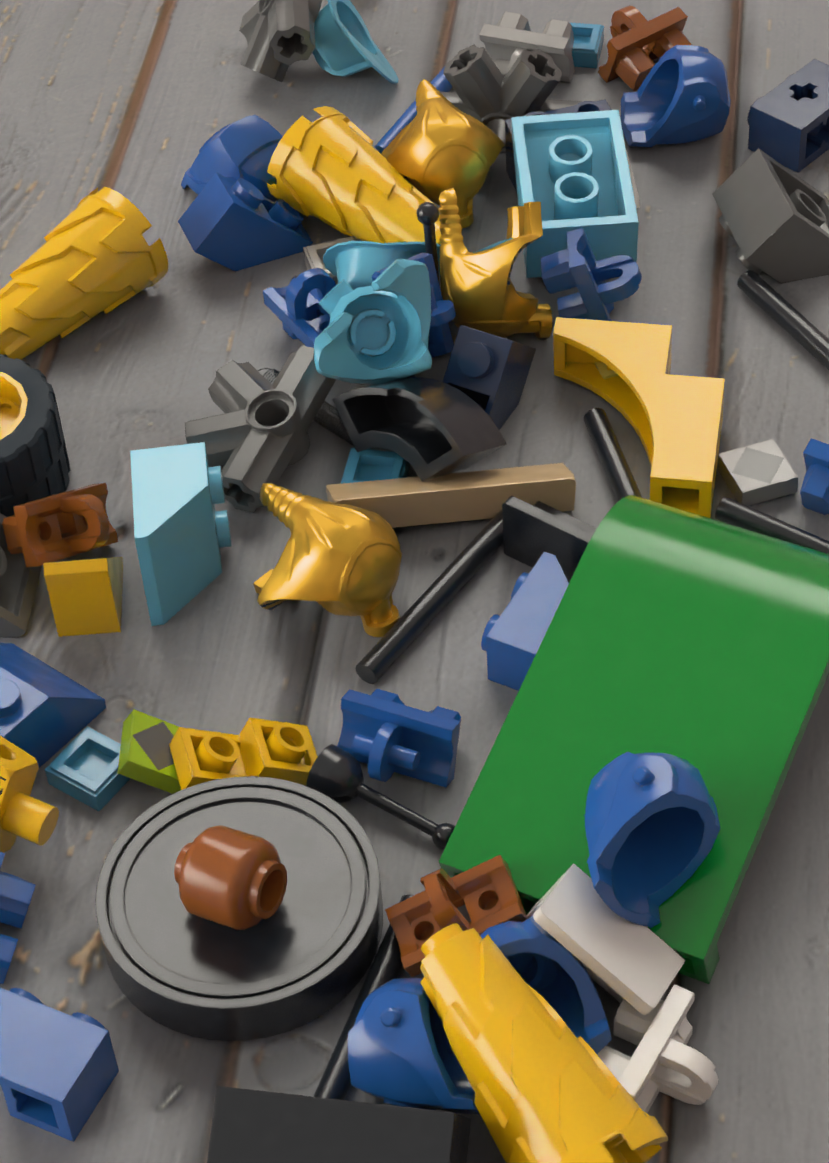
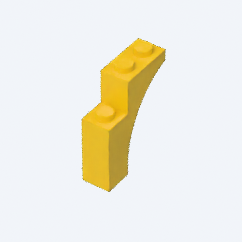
[553,317,725,518]

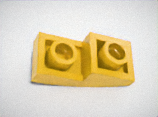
[169,717,318,790]

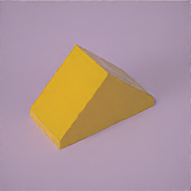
[43,557,123,637]

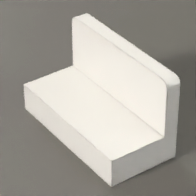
[527,863,686,1015]

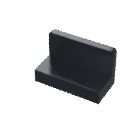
[502,496,597,583]

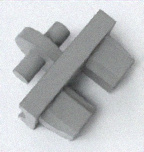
[479,11,575,83]

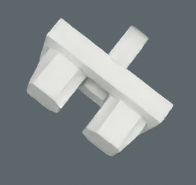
[597,984,718,1113]

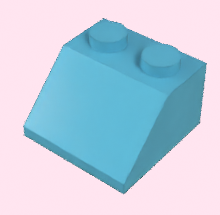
[130,442,231,626]

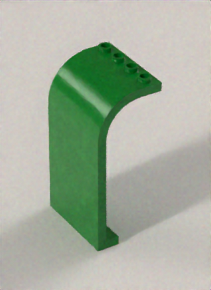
[439,495,829,984]

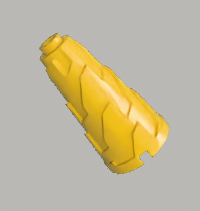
[267,106,441,245]
[0,186,169,360]
[420,923,668,1163]

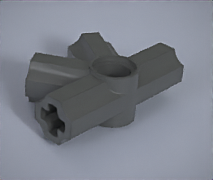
[239,0,322,82]
[440,44,582,154]
[185,345,336,513]

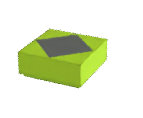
[118,709,181,794]

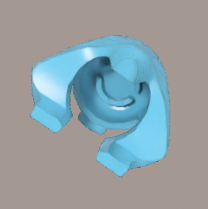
[314,259,432,385]

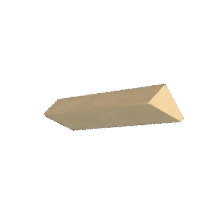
[326,463,576,528]

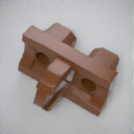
[598,5,692,92]
[2,483,118,567]
[385,855,528,977]

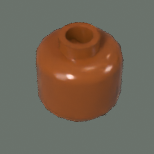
[174,825,287,930]

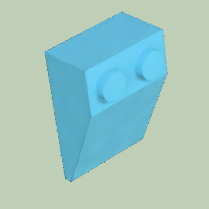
[511,110,639,278]

